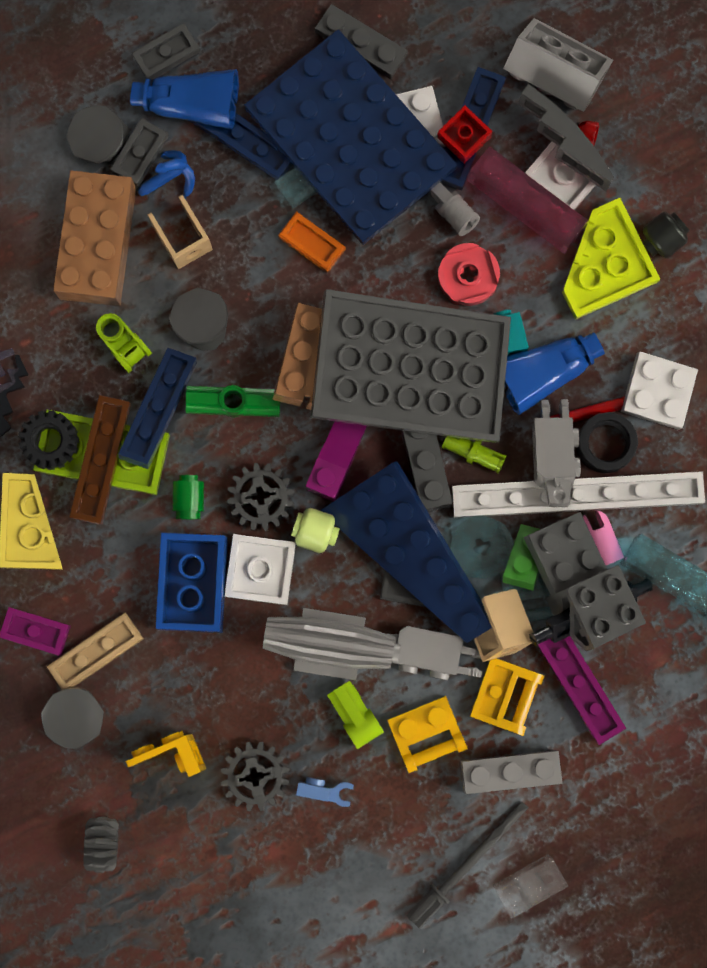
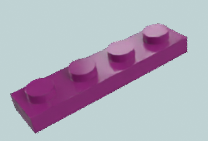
[537,636,627,745]

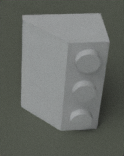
[503,18,613,112]

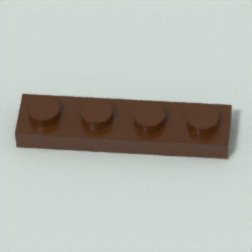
[69,395,131,525]

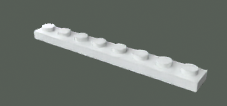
[452,472,705,518]

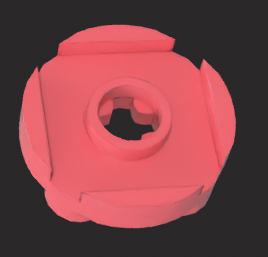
[438,243,500,306]

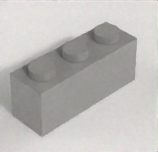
[460,750,563,794]

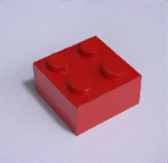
[437,105,493,164]

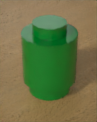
[172,475,204,520]

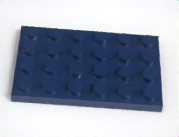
[244,29,457,245]

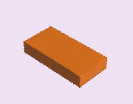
[278,211,346,273]

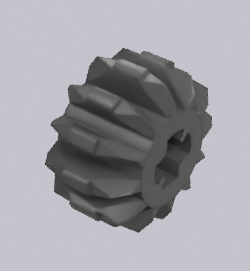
[83,817,119,873]

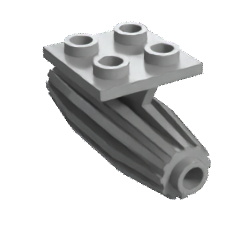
[263,608,401,680]

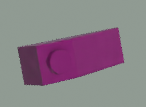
[305,421,367,502]

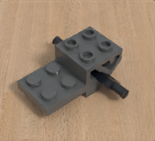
[523,512,653,651]

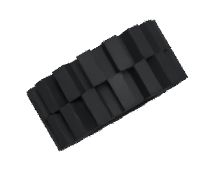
[18,410,79,470]

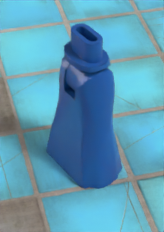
[130,69,239,129]
[504,332,605,415]

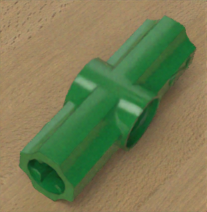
[186,385,280,418]

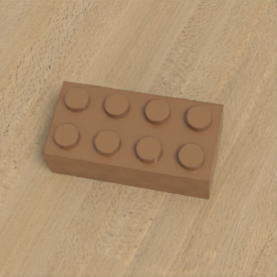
[53,170,136,306]

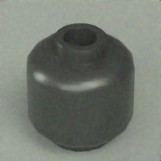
[642,212,689,258]

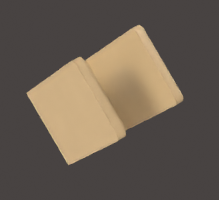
[147,195,213,270]
[474,589,533,662]

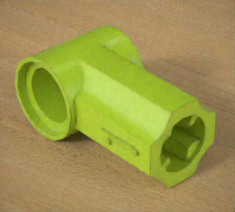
[327,681,385,749]

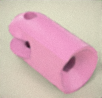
[583,510,624,565]

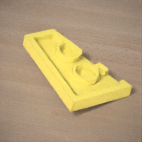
[0,473,63,570]

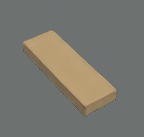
[47,612,144,690]

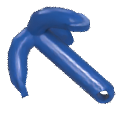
[137,150,195,199]

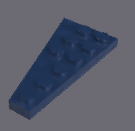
[320,461,492,643]

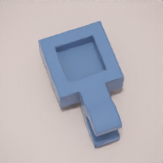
[296,777,354,807]

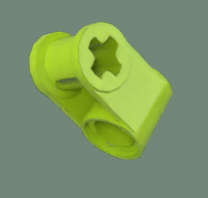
[96,313,153,373]

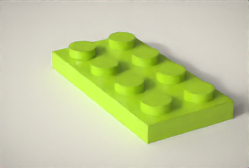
[33,409,170,495]

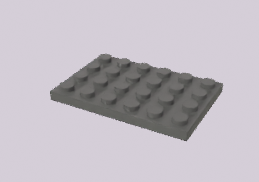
[310,289,511,443]

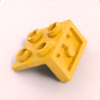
[125,731,207,777]

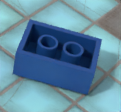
[156,533,228,633]

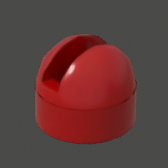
[578,121,599,146]

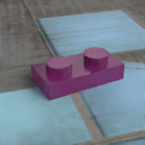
[0,607,71,656]

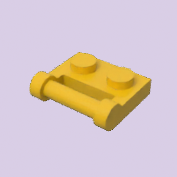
[469,658,544,736]
[387,696,468,773]

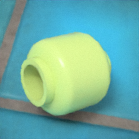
[291,508,340,553]

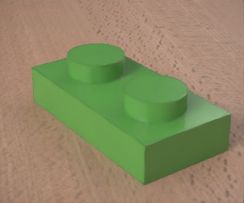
[503,524,540,591]

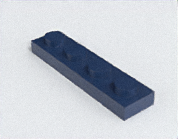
[440,67,506,191]
[189,113,292,182]
[118,348,197,469]

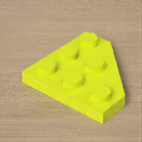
[562,198,660,320]

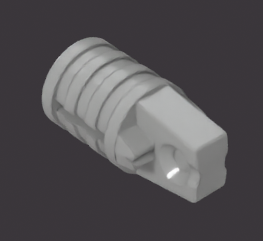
[430,183,480,236]

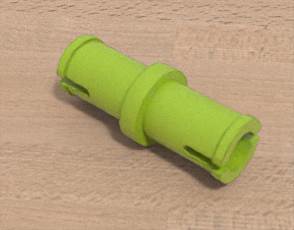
[442,436,507,474]

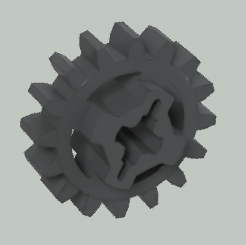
[227,463,295,532]
[221,741,290,812]

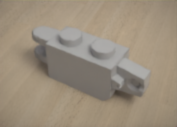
[532,399,581,508]
[388,626,482,680]

